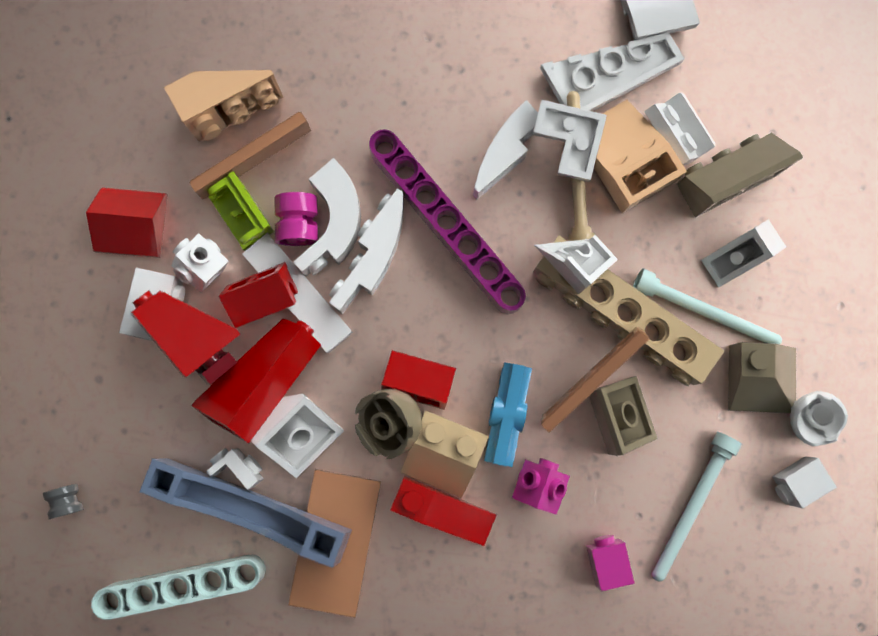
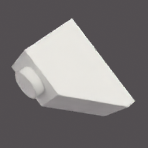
[701,219,786,287]

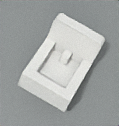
[206,448,264,490]

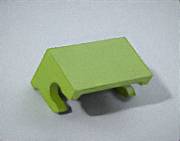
[207,171,275,251]

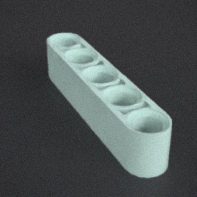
[91,555,266,620]

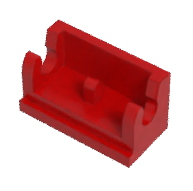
[218,262,298,328]
[381,350,456,410]

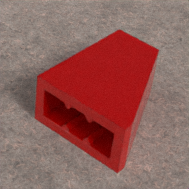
[130,290,240,377]

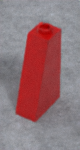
[191,318,321,444]

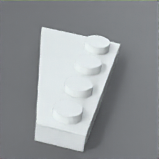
[540,32,684,111]

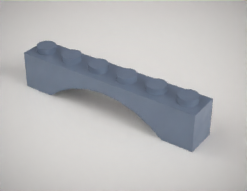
[140,458,352,568]

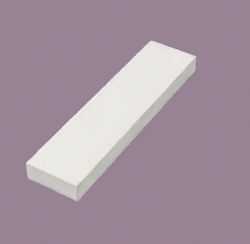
[243,233,353,353]

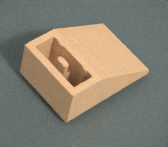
[164,70,283,142]
[594,100,687,213]

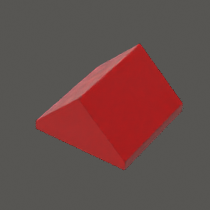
[86,188,168,258]

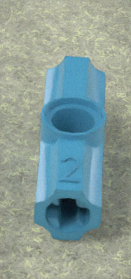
[484,362,532,467]

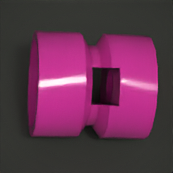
[274,192,318,246]

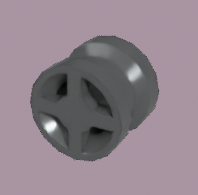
[43,484,84,520]

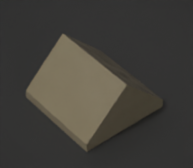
[589,376,658,456]

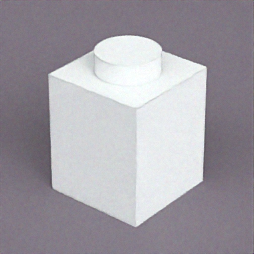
[772,456,837,509]

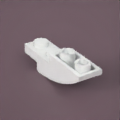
[329,188,404,314]

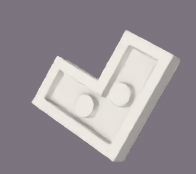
[533,100,607,182]

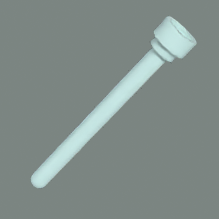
[633,268,782,344]
[652,431,742,582]

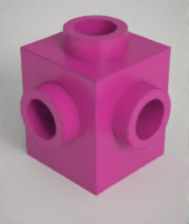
[512,458,570,515]

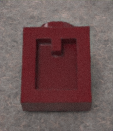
[195,349,237,385]

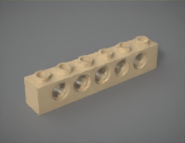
[533,235,724,386]

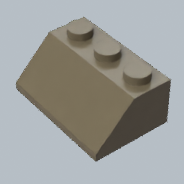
[677,132,803,218]

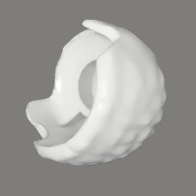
[790,391,848,446]

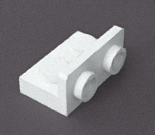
[644,93,716,165]

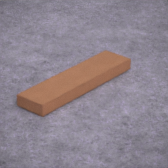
[189,112,311,200]
[541,326,649,433]

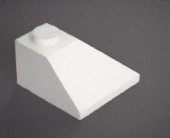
[251,393,344,478]

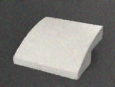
[621,0,700,40]

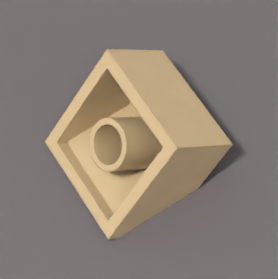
[400,410,489,498]

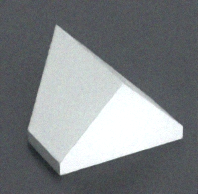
[534,235,618,294]

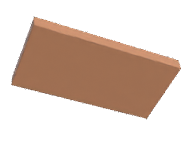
[288,469,381,618]

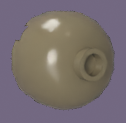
[355,389,422,459]

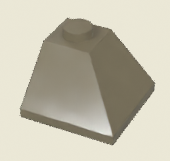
[728,342,796,413]

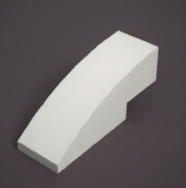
[473,100,538,200]

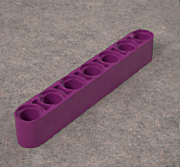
[369,129,526,314]

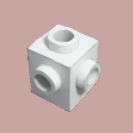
[171,234,229,293]

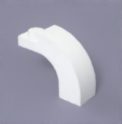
[293,158,361,276]

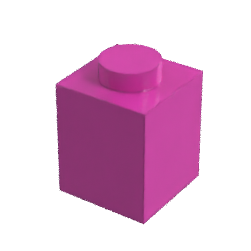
[586,535,635,591]

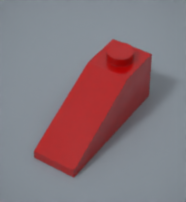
[390,476,497,546]

